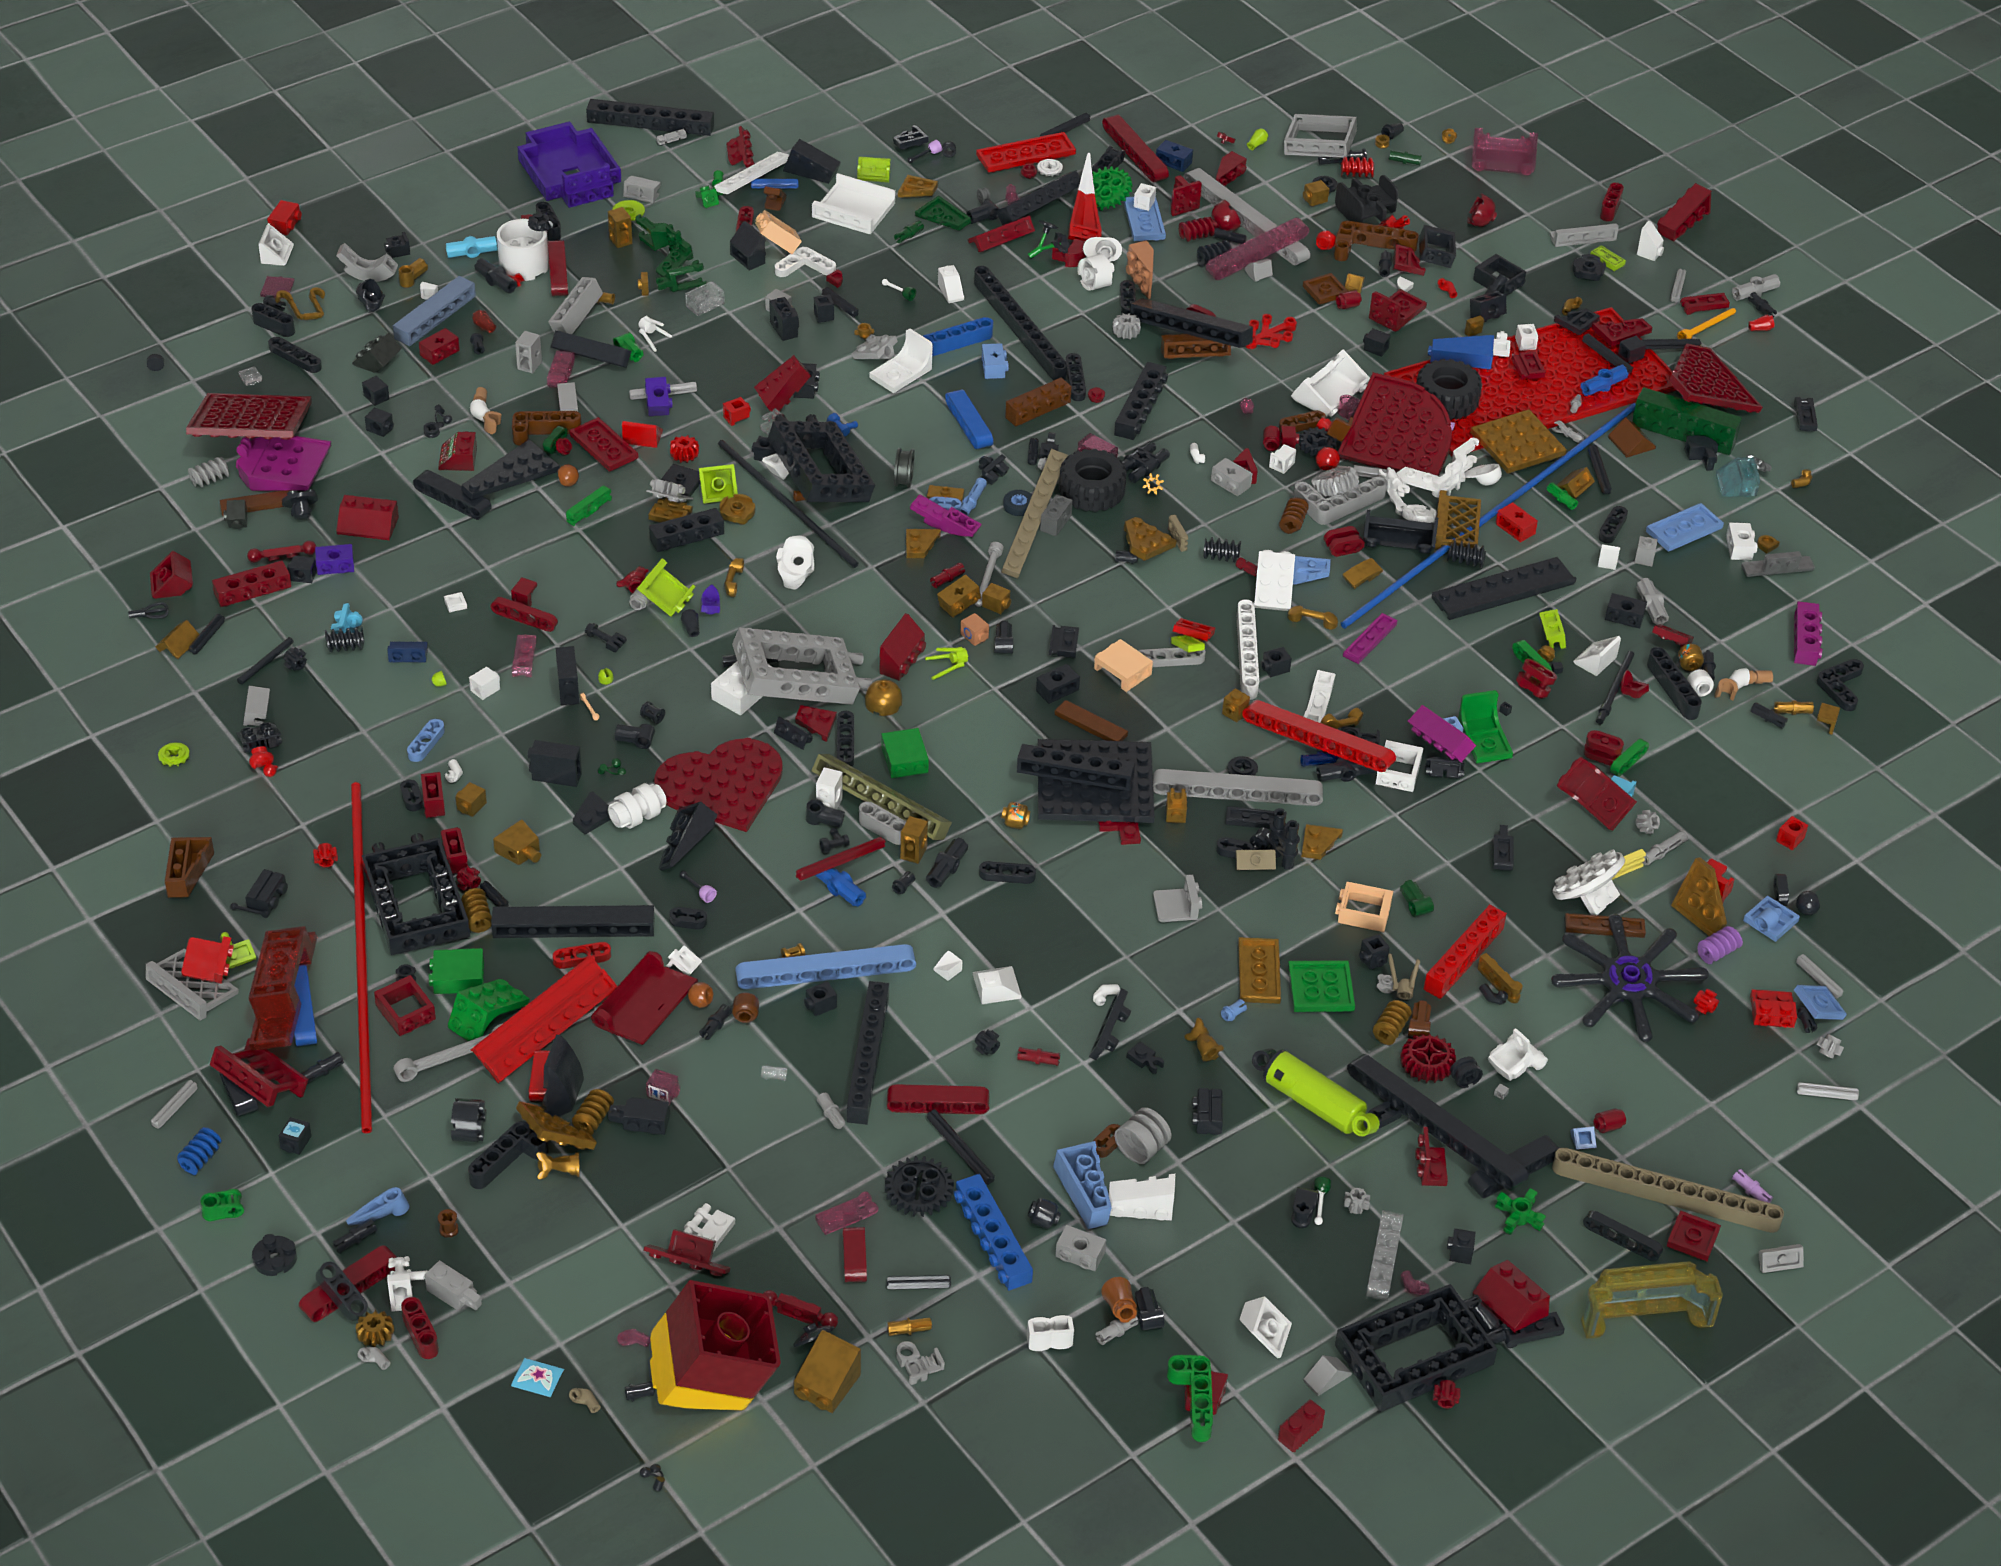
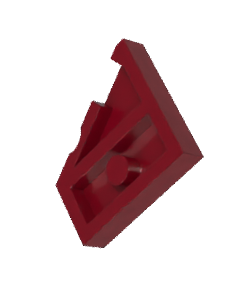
[1393,244,1426,276]
[795,705,837,742]

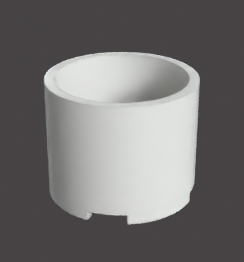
[497,219,549,281]

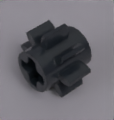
[283,647,307,671]
[975,1029,1000,1055]

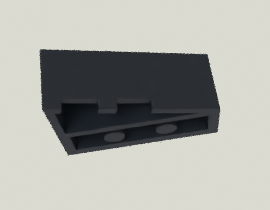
[783,139,841,184]

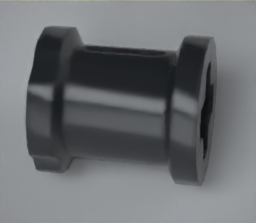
[640,701,665,724]

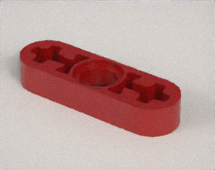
[553,942,611,969]

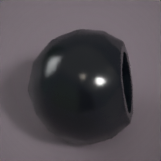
[1796,891,1820,915]

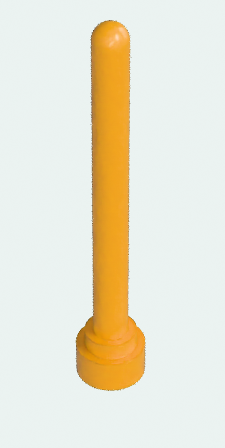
[1677,308,1736,339]

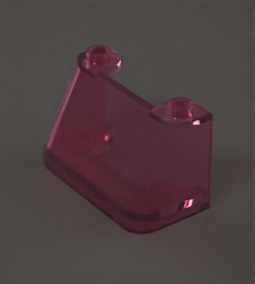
[1472,128,1538,175]

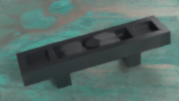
[1089,988,1131,1060]

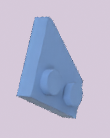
[1293,556,1331,584]

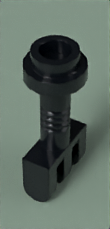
[585,623,627,653]

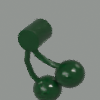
[597,758,626,775]

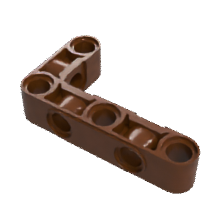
[1334,221,1419,261]

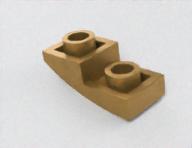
[1343,558,1383,589]

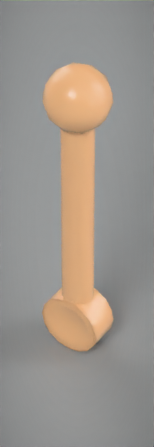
[580,693,600,720]

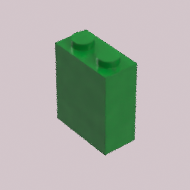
[881,728,929,778]
[429,948,484,994]

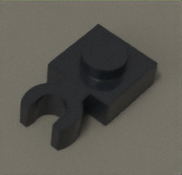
[1126,1041,1164,1074]

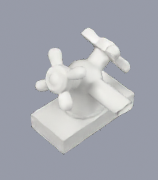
[387,1256,428,1311]

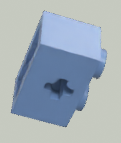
[981,343,1008,379]

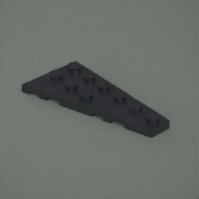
[461,439,560,500]

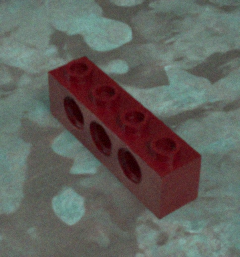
[212,560,291,607]

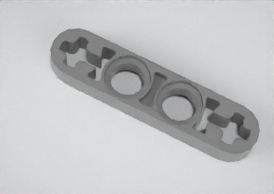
[1138,647,1206,667]

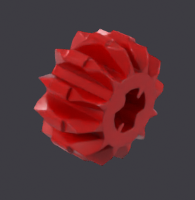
[670,435,699,463]

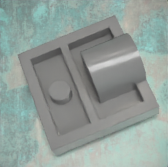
[851,335,898,360]

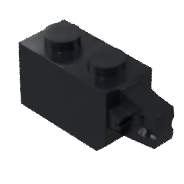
[608,1097,670,1135]

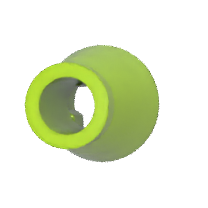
[1247,128,1268,150]

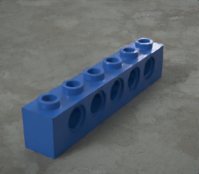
[954,1174,1033,1291]

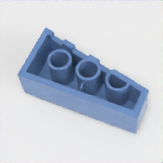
[1053,1141,1112,1229]

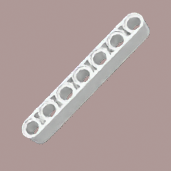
[1237,600,1259,700]

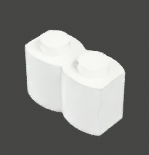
[1027,1315,1074,1351]

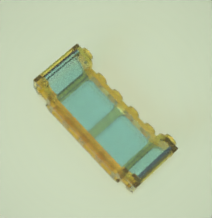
[1581,1261,1723,1338]

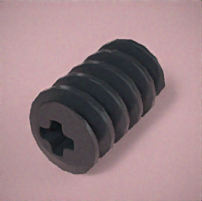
[1196,240,1233,267]
[1203,537,1241,563]
[1447,539,1486,568]
[325,626,364,653]

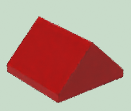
[622,421,663,448]

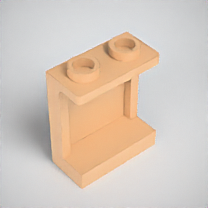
[1094,639,1153,692]

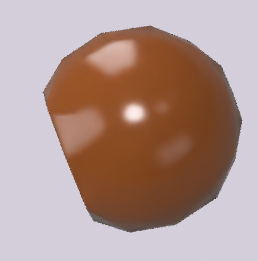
[558,464,579,487]
[688,982,713,1008]

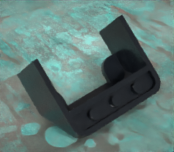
[1363,510,1439,554]

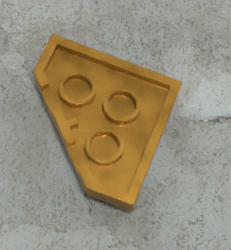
[1123,517,1177,561]
[1671,857,1727,936]
[516,1101,597,1150]

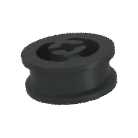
[894,448,915,488]

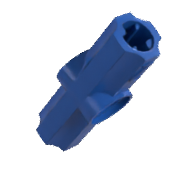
[1580,365,1629,396]
[815,868,866,907]

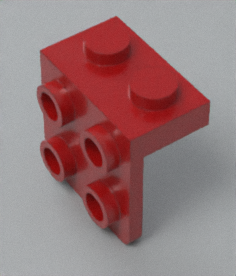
[181,936,234,984]

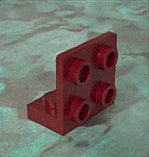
[1415,1127,1448,1186]

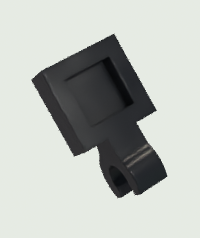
[1039,432,1059,459]

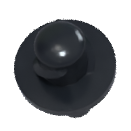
[281,489,318,520]

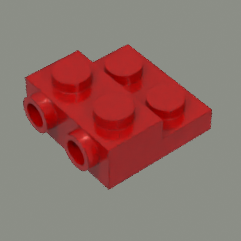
[1750,989,1797,1028]

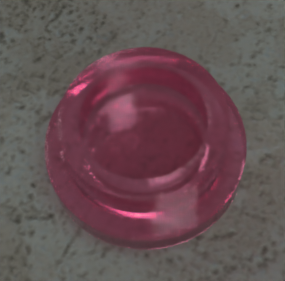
[1239,398,1254,414]

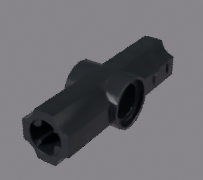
[474,258,517,294]
[1316,758,1375,782]
[926,837,968,888]

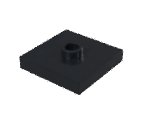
[661,463,701,497]

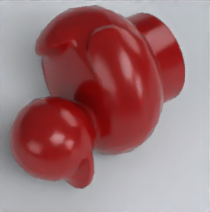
[1316,230,1336,250]
[249,746,278,777]

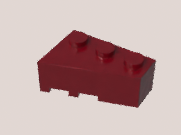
[754,355,811,416]

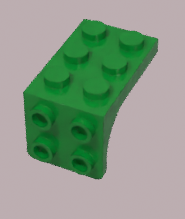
[1458,690,1513,763]
[448,979,530,1041]

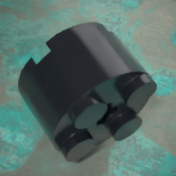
[451,1098,487,1142]

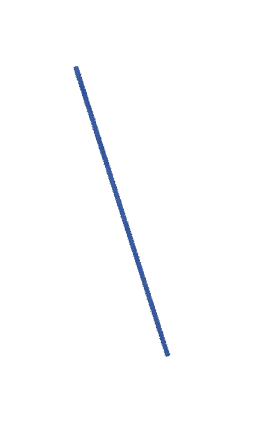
[1341,403,1636,628]

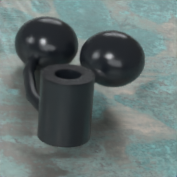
[435,404,452,428]
[640,1464,665,1491]

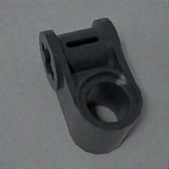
[1292,1187,1319,1228]

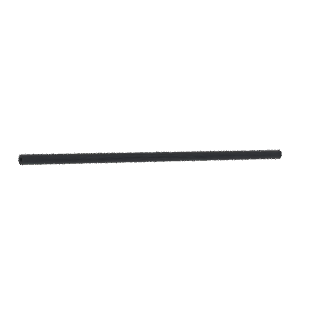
[718,440,859,568]

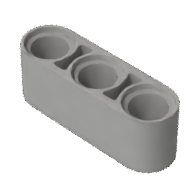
[557,382,578,412]
[859,802,906,845]

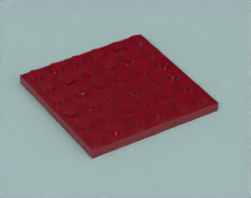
[186,393,312,440]

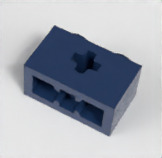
[1156,140,1193,172]

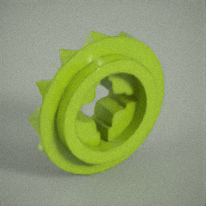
[158,743,190,767]

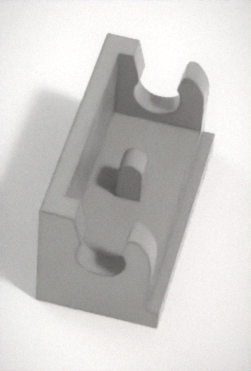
[623,175,661,204]
[243,686,270,726]

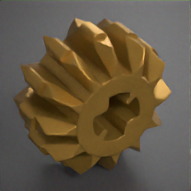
[355,1309,394,1347]

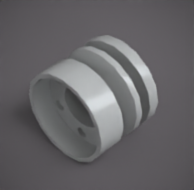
[1114,1108,1171,1164]

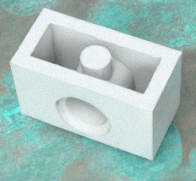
[1726,523,1757,560]
[816,767,842,809]

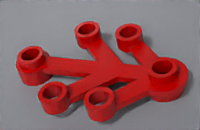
[1245,314,1297,349]

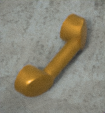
[724,558,744,597]
[1288,606,1338,630]
[1320,708,1363,729]

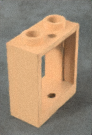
[755,210,802,254]
[1335,882,1393,932]

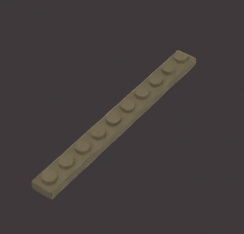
[1001,449,1068,579]

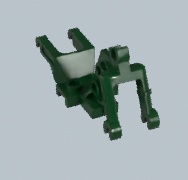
[635,214,707,292]

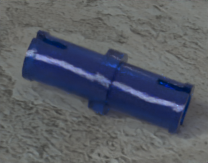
[1300,752,1340,767]

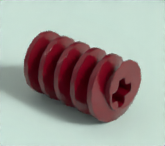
[1178,217,1215,242]

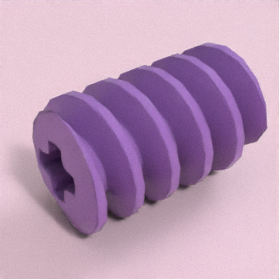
[1697,926,1743,964]

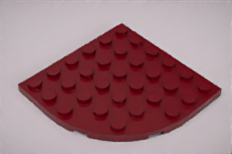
[1338,372,1452,477]

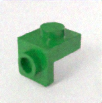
[695,185,719,208]

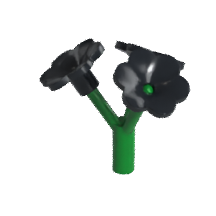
[1028,220,1070,259]

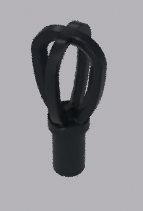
[128,602,169,619]

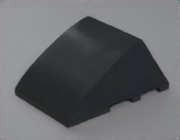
[543,1034,584,1117]

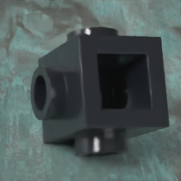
[1359,934,1390,970]

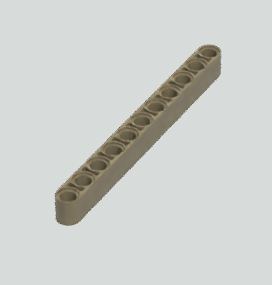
[1552,1148,1784,1233]

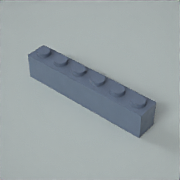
[393,276,476,346]

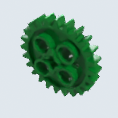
[1092,166,1133,210]

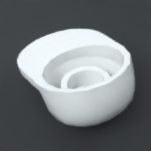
[1465,464,1502,486]

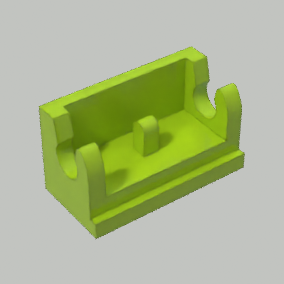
[857,157,891,182]
[1539,609,1566,649]

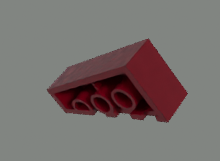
[1657,183,1712,241]

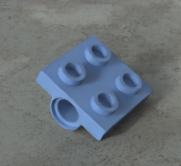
[1743,895,1800,942]

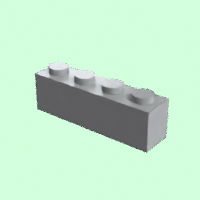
[548,277,603,334]

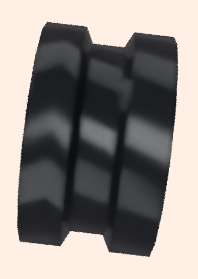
[1450,1056,1483,1088]

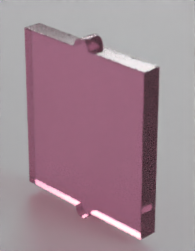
[260,276,294,299]

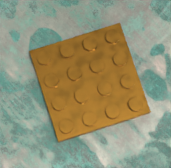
[1470,410,1567,474]

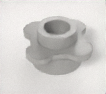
[1377,974,1394,993]

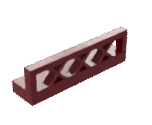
[968,216,1035,252]

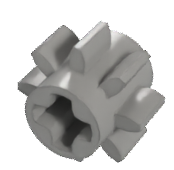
[1636,810,1660,834]
[1817,1034,1844,1059]
[1344,1187,1370,1214]

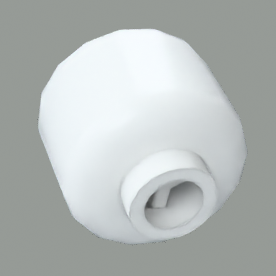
[1687,669,1714,697]

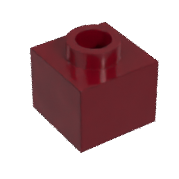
[1280,426,1299,449]

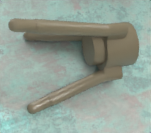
[1388,954,1420,1000]

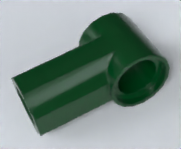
[1400,880,1434,917]

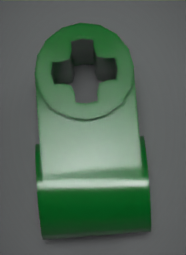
[200,1189,244,1221]

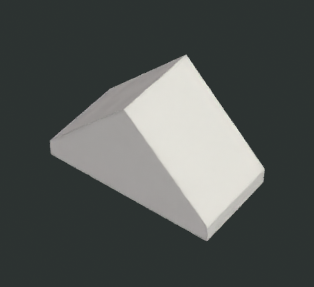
[762,453,789,480]
[1598,544,1620,570]

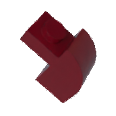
[1052,239,1087,267]

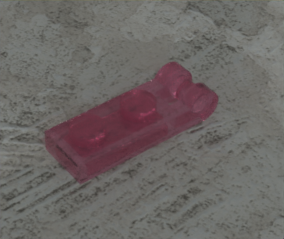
[512,635,537,677]
[815,1191,879,1235]

